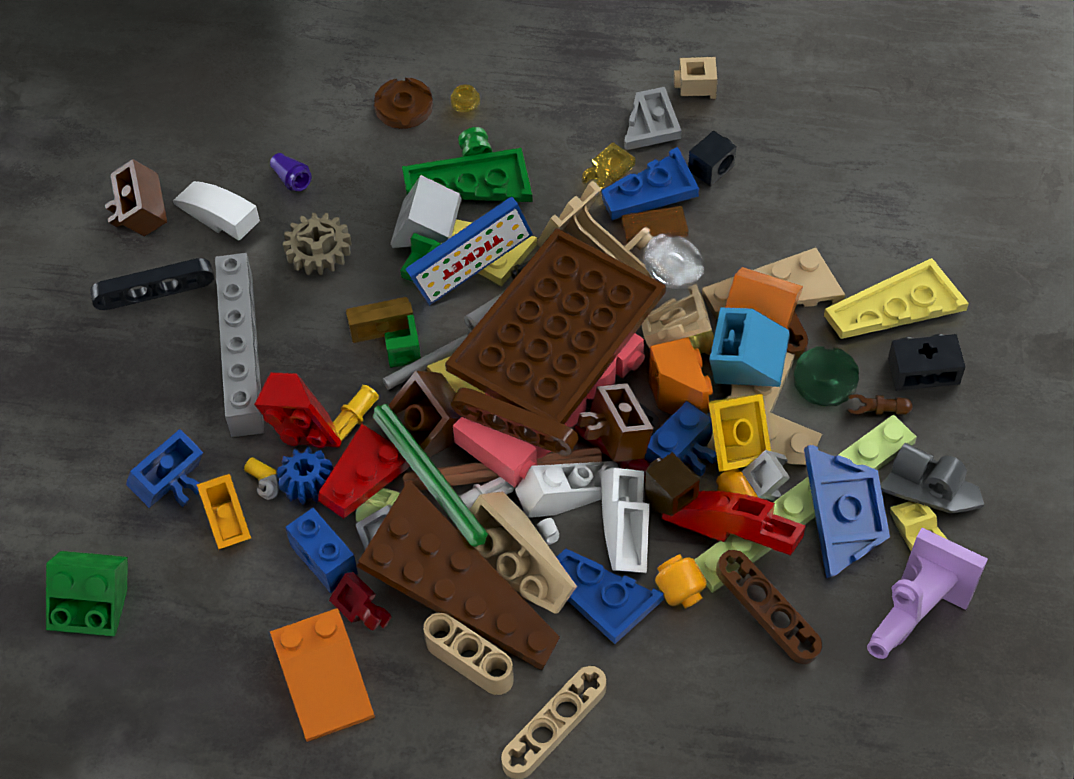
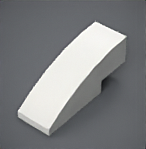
[173,181,260,241]
[601,468,649,573]

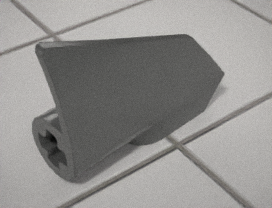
[880,443,984,514]

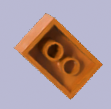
[270,608,375,742]

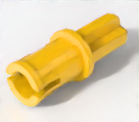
[333,385,379,441]

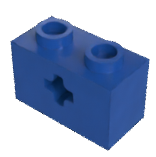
[285,508,358,593]

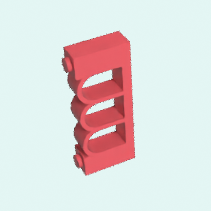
[453,333,645,488]

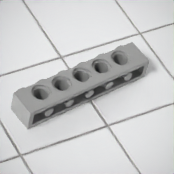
[215,253,264,438]

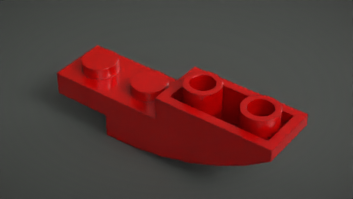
[662,491,806,556]

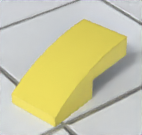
[890,501,948,551]

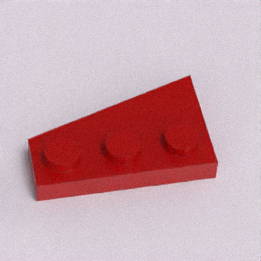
[318,424,410,519]

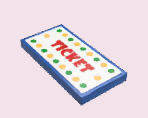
[405,197,533,306]

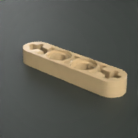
[501,666,607,779]

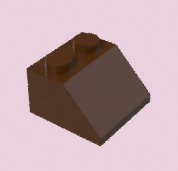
[389,371,462,458]

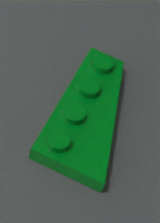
[402,148,533,202]

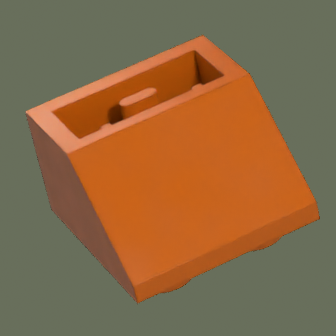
[649,337,713,415]

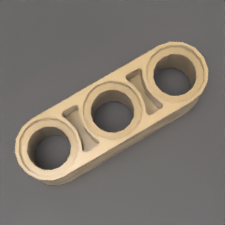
[423,613,514,695]

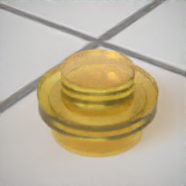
[451,84,480,112]

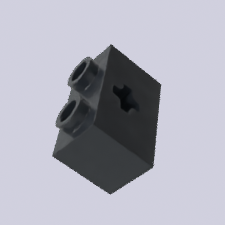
[888,334,965,391]

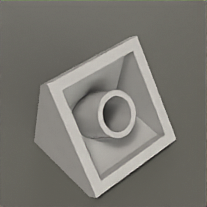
[391,175,462,248]

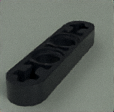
[90,258,214,310]

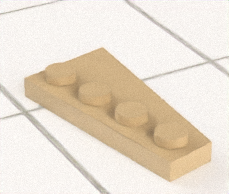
[702,248,845,319]

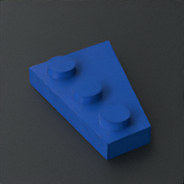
[601,146,699,220]
[556,549,664,644]

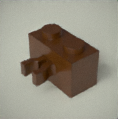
[105,159,167,237]
[577,383,653,462]

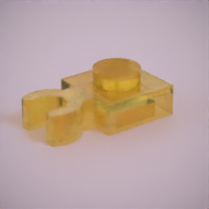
[582,142,635,190]

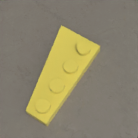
[824,258,969,339]

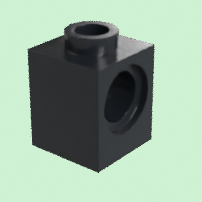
[688,130,737,186]

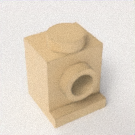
[674,57,717,99]

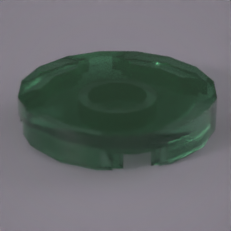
[793,346,859,407]

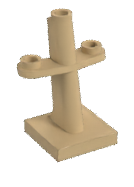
[536,181,657,280]

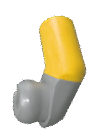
[244,457,280,500]

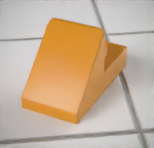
[197,473,251,550]

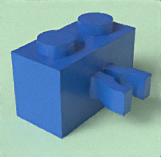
[644,401,717,477]
[126,429,203,508]

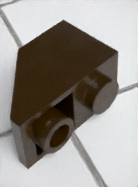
[645,452,700,516]

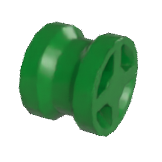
[458,127,492,157]

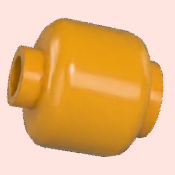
[655,554,707,609]

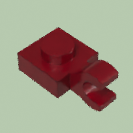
[329,572,392,631]

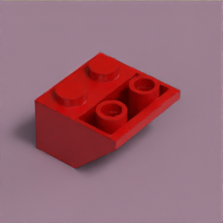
[254,372,342,448]

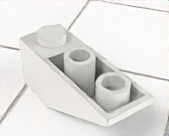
[515,461,619,517]

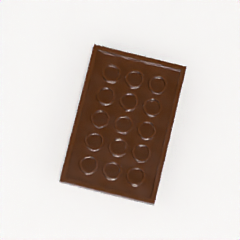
[445,228,666,424]

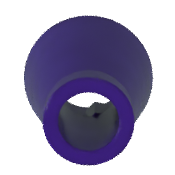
[270,153,312,191]

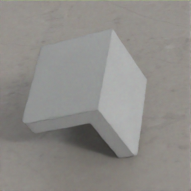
[741,450,790,501]

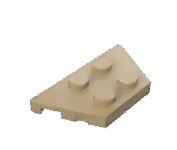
[642,284,712,348]

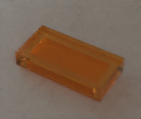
[621,206,689,244]

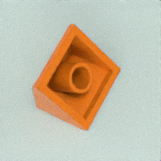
[725,267,803,329]

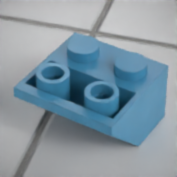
[709,307,790,387]

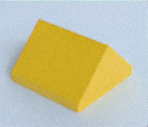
[709,394,771,472]

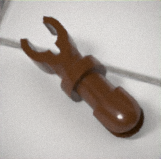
[846,394,913,415]

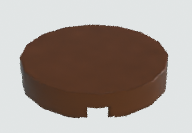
[374,78,433,129]

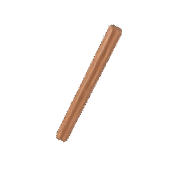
[403,447,602,490]

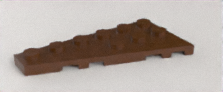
[356,480,560,671]

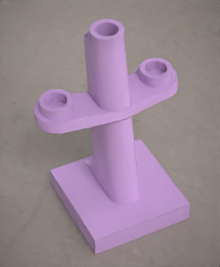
[867,528,988,659]

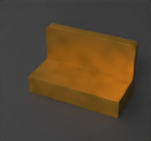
[346,297,413,343]

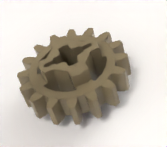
[283,213,352,275]

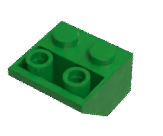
[46,551,128,636]

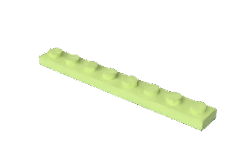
[694,414,917,593]

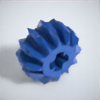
[277,446,333,505]

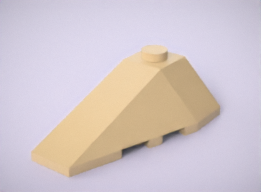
[457,491,577,614]

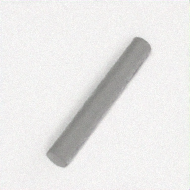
[382,334,468,390]

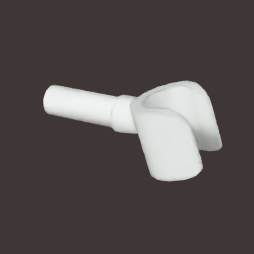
[537,518,559,545]

